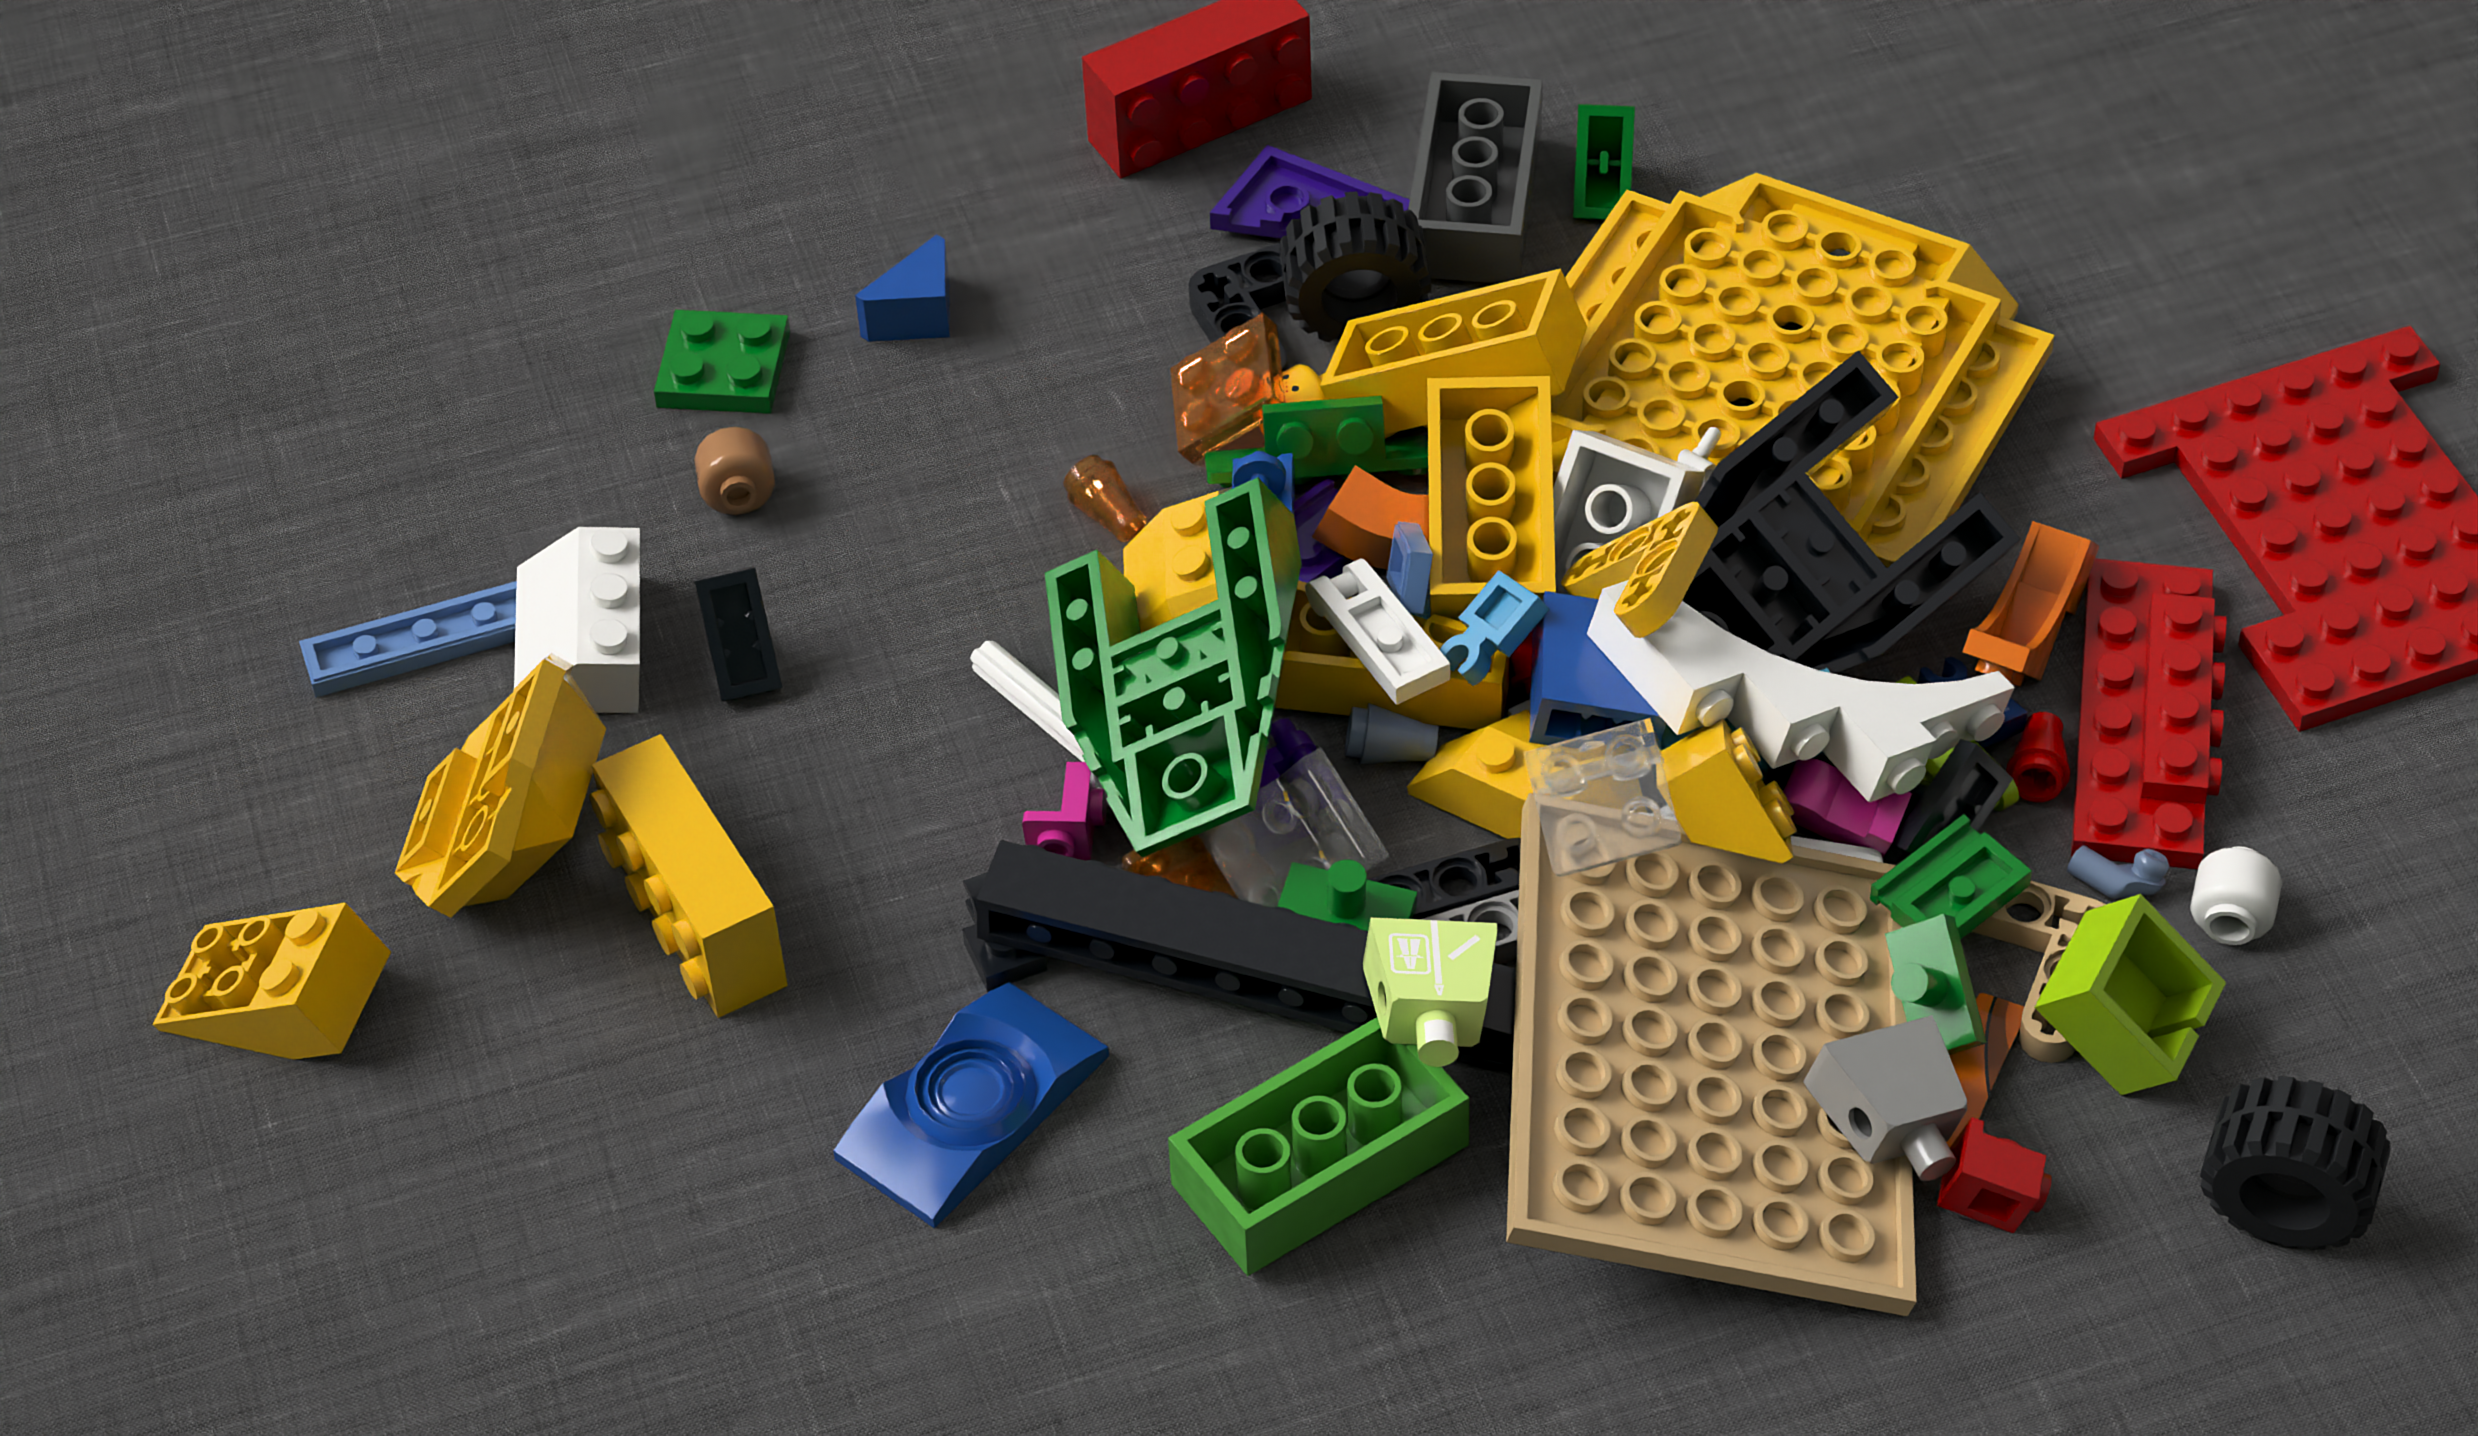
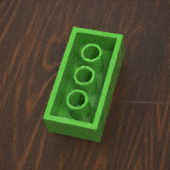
[1168,1017,1469,1276]

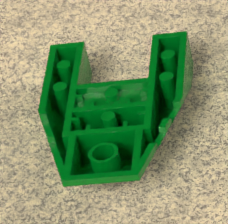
[1045,477,1302,858]

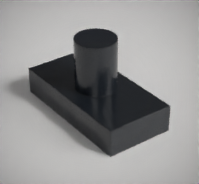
[693,566,783,701]
[1891,739,2013,858]

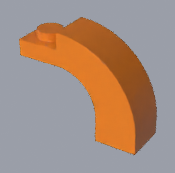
[1312,465,1429,569]

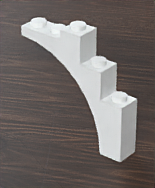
[1587,580,2015,803]

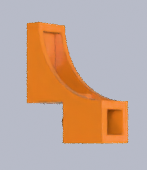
[1962,521,2099,687]

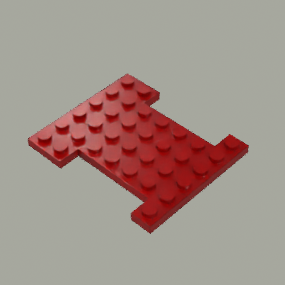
[2093,325,2478,732]

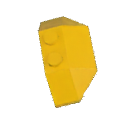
[1123,487,1232,633]
[1407,709,1648,839]

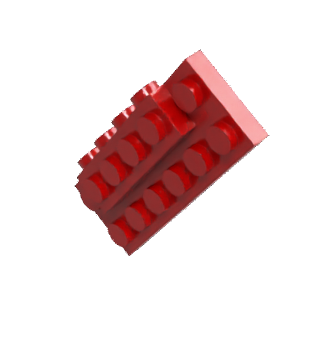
[2071,558,2227,870]

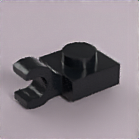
[962,872,1048,992]

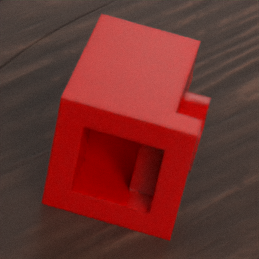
[1937,1117,2052,1233]

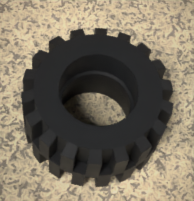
[1280,191,1431,342]
[2200,1076,2391,1250]

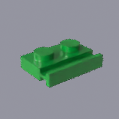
[1870,814,2032,940]

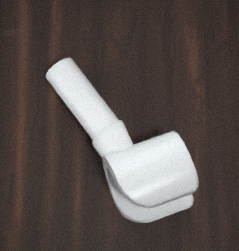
[1677,427,1721,495]

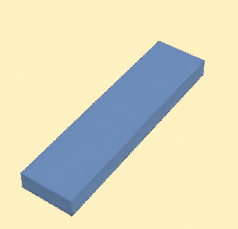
[299,581,517,697]

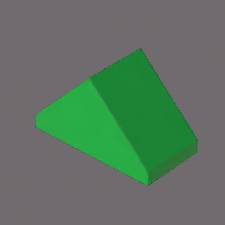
[1573,104,1635,220]

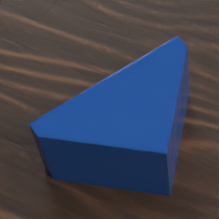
[855,234,950,342]

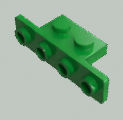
[1205,396,1429,488]

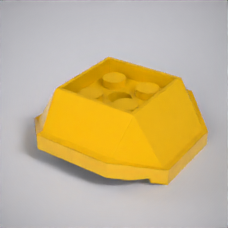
[395,653,606,918]

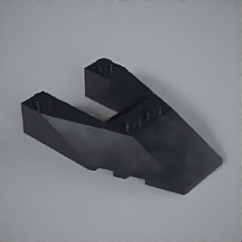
[1683,350,2021,674]

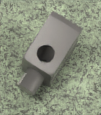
[1803,1016,1967,1181]

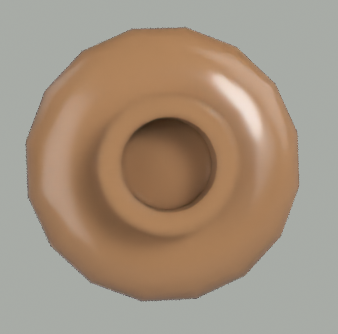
[694,427,775,515]

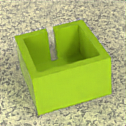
[2034,894,2227,1095]

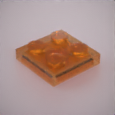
[1170,312,1286,464]

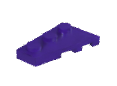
[1210,145,1410,238]

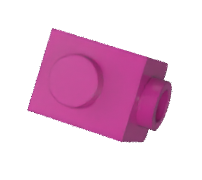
[1022,762,1107,861]

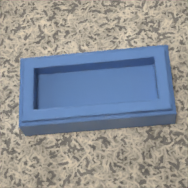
[1386,521,1433,614]

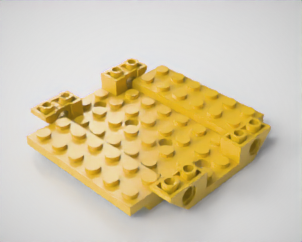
[1551,173,2055,568]

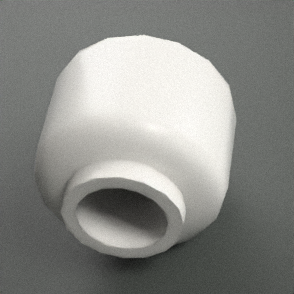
[2190,846,2282,945]

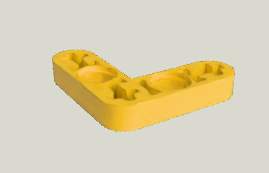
[1561,502,1718,638]

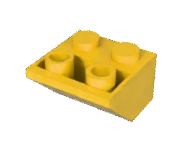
[1656,719,1797,864]

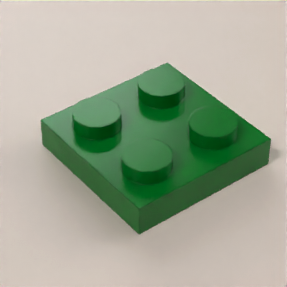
[654,309,790,414]

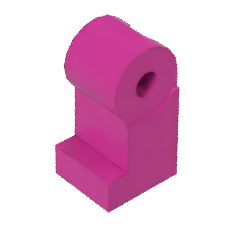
[1783,758,1912,858]

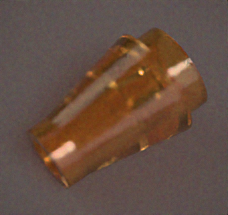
[1063,455,1147,542]

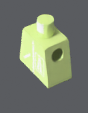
[1363,917,1497,1067]

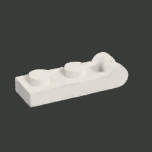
[1305,558,1450,705]

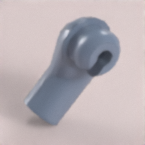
[2067,845,2169,899]

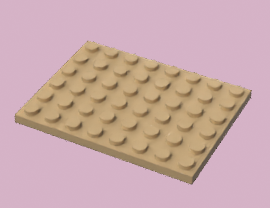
[1506,793,1917,1316]

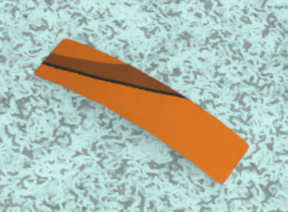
[1946,993,2024,1148]

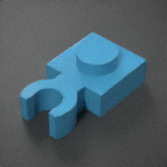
[1440,570,1550,686]

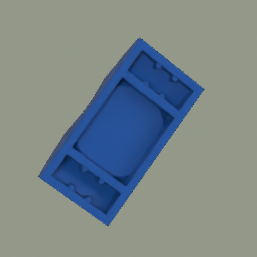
[833,982,1109,1228]

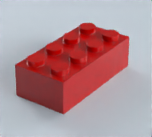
[1082,0,1312,179]

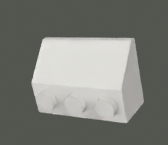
[514,527,640,713]

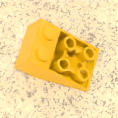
[152,903,391,1060]

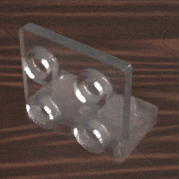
[1523,718,1682,877]
[1198,747,1390,908]

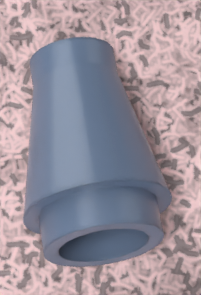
[1345,703,1438,764]

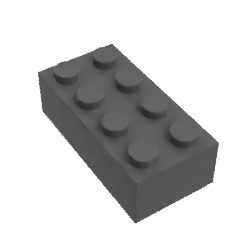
[1408,72,1543,283]

